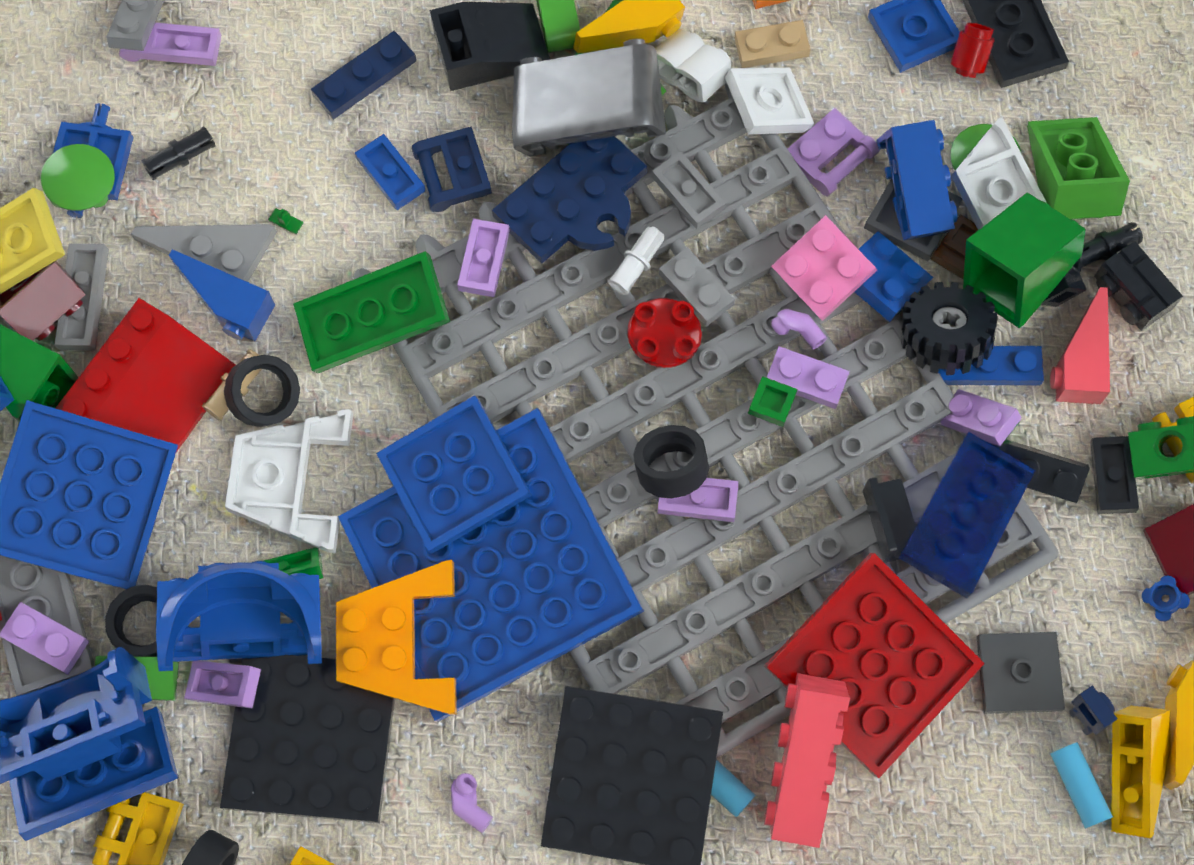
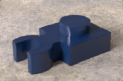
[1069,685,1117,735]

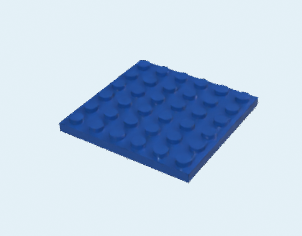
[338,408,644,722]

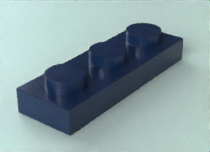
[311,30,417,120]

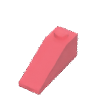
[1050,287,1110,404]

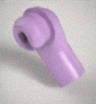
[771,309,827,350]
[451,773,493,833]

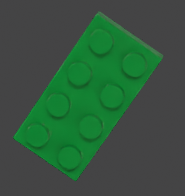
[293,251,450,374]

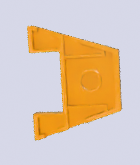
[336,560,457,715]

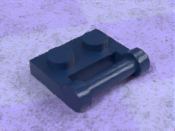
[411,126,492,212]

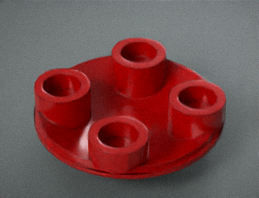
[627,298,702,368]

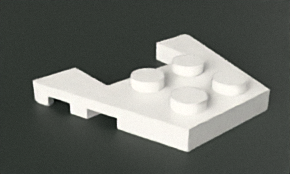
[225,409,353,553]

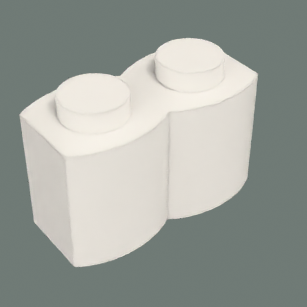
[655,29,731,102]

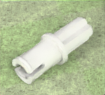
[608,226,665,295]

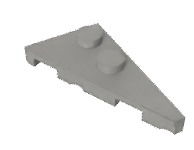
[131,224,277,282]

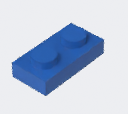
[355,134,426,210]

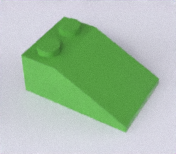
[1027,117,1130,219]

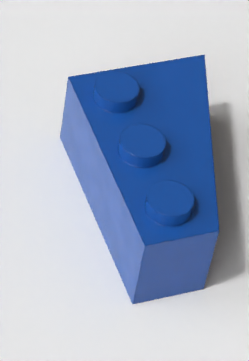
[876,120,957,241]

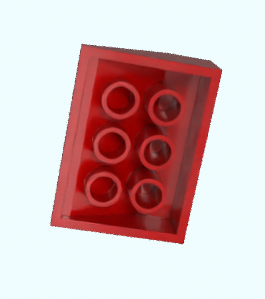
[55,298,236,453]

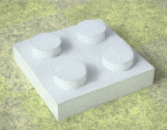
[725,67,814,135]

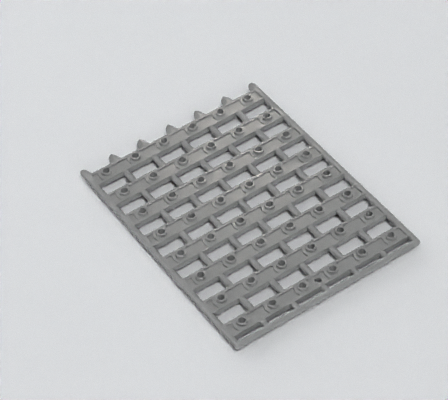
[354,83,1058,758]

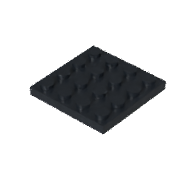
[220,655,395,824]
[541,686,724,865]

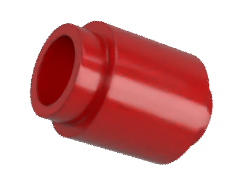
[951,22,994,78]

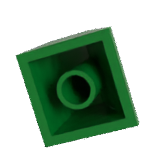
[0,324,79,422]

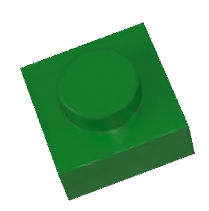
[748,376,798,427]

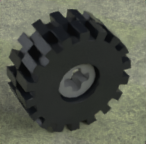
[901,282,998,375]

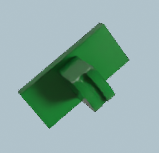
[268,208,304,235]

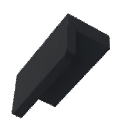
[863,477,923,563]

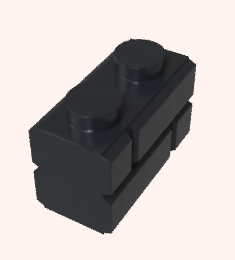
[1094,241,1183,331]

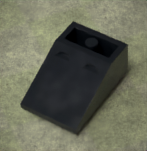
[429,2,550,91]

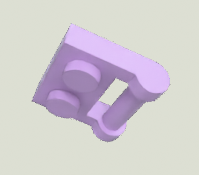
[787,108,880,196]

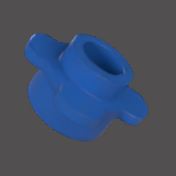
[1142,576,1190,622]

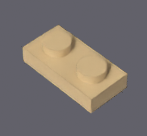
[734,20,811,68]

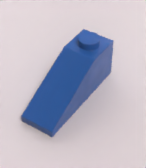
[169,249,275,342]

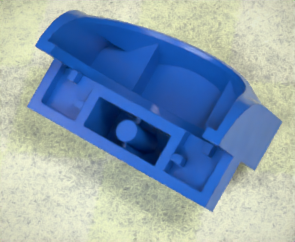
[156,561,322,671]
[0,647,152,784]

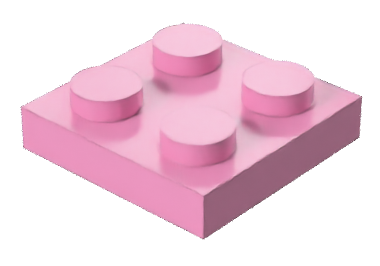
[771,215,877,321]

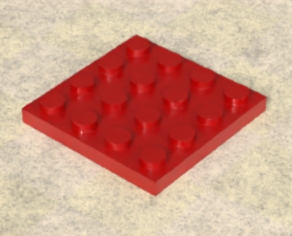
[764,553,985,778]

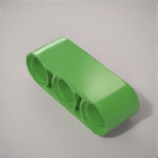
[536,0,580,53]

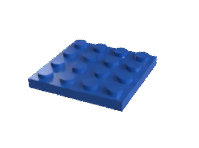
[0,400,178,589]

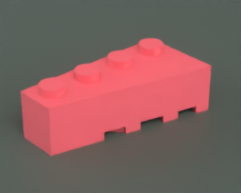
[764,673,850,848]

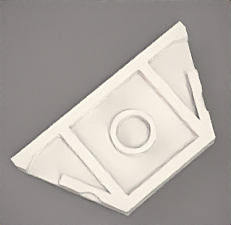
[951,117,1047,230]

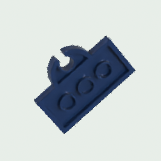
[492,136,647,264]

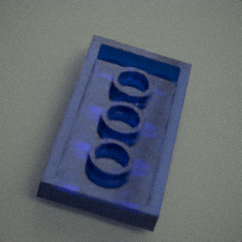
[898,431,1036,599]

